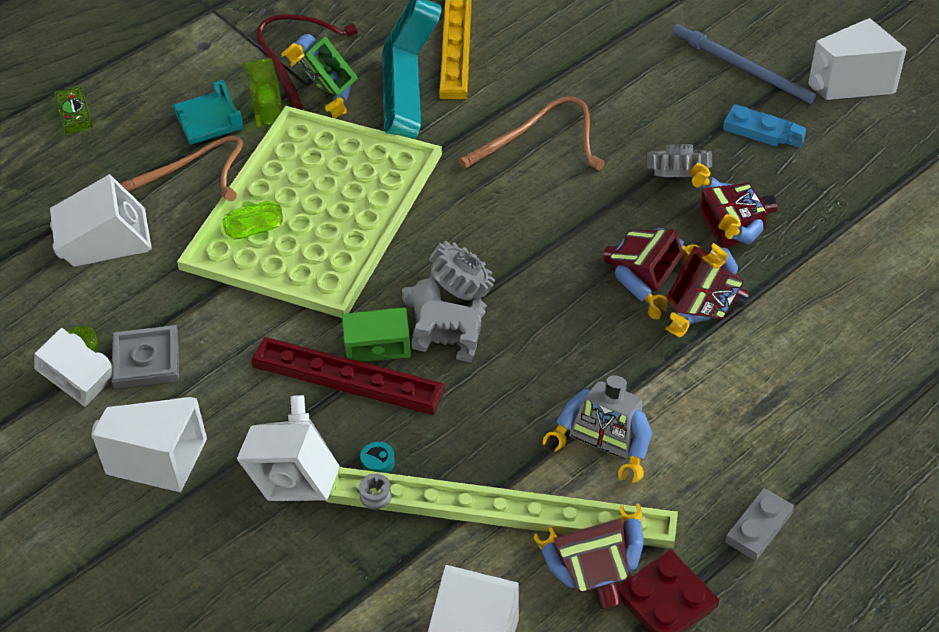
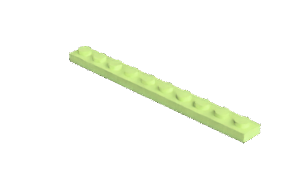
[326,467,678,549]

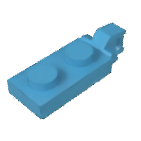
[723,104,806,148]

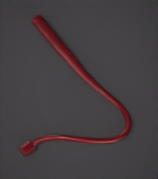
[257,14,358,110]

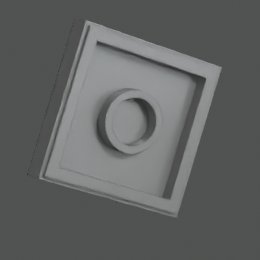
[112,325,179,389]

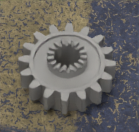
[647,144,712,177]
[429,241,495,300]

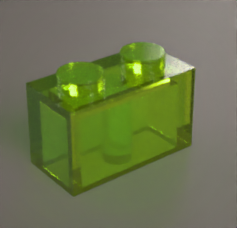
[244,58,283,127]

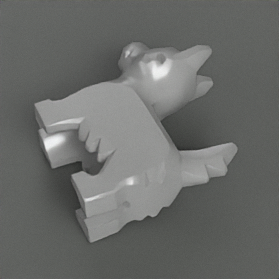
[401,272,487,363]

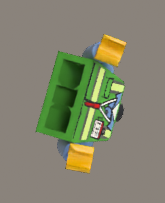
[281,34,358,119]

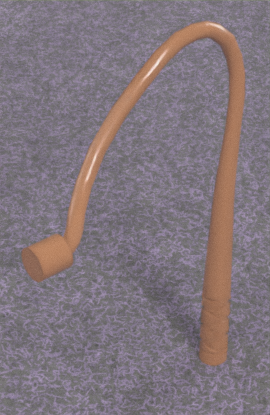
[459,97,605,171]
[120,136,243,201]

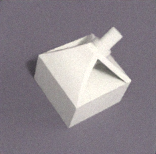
[237,395,340,501]

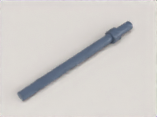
[672,24,816,104]

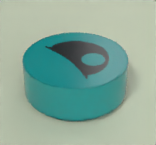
[360,442,395,473]

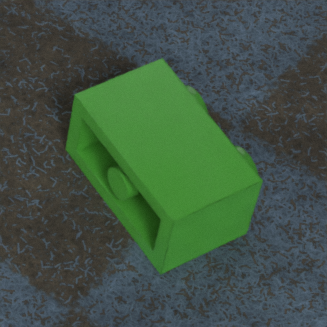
[342,307,411,362]

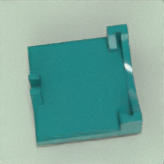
[172,80,244,145]

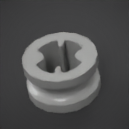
[359,473,391,509]

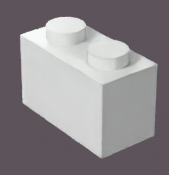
[34,328,113,407]

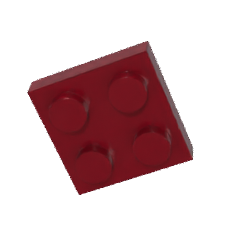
[617,550,720,632]

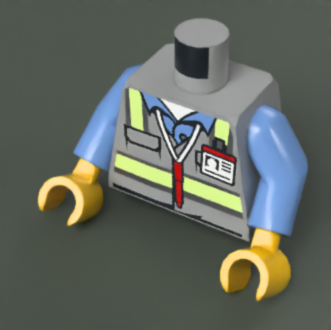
[543,375,652,483]

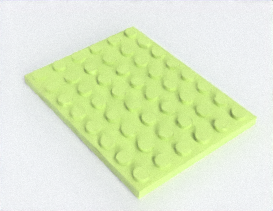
[177,106,442,318]

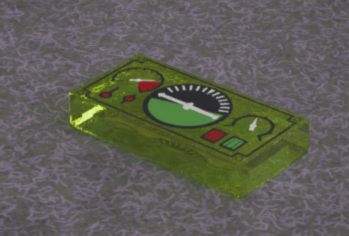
[55,85,93,134]

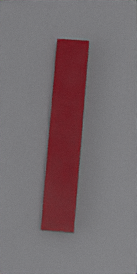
[251,337,445,415]

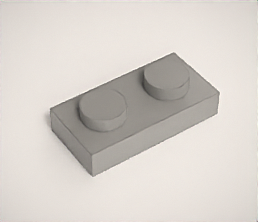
[725,488,795,561]

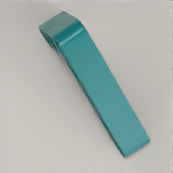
[382,0,442,139]

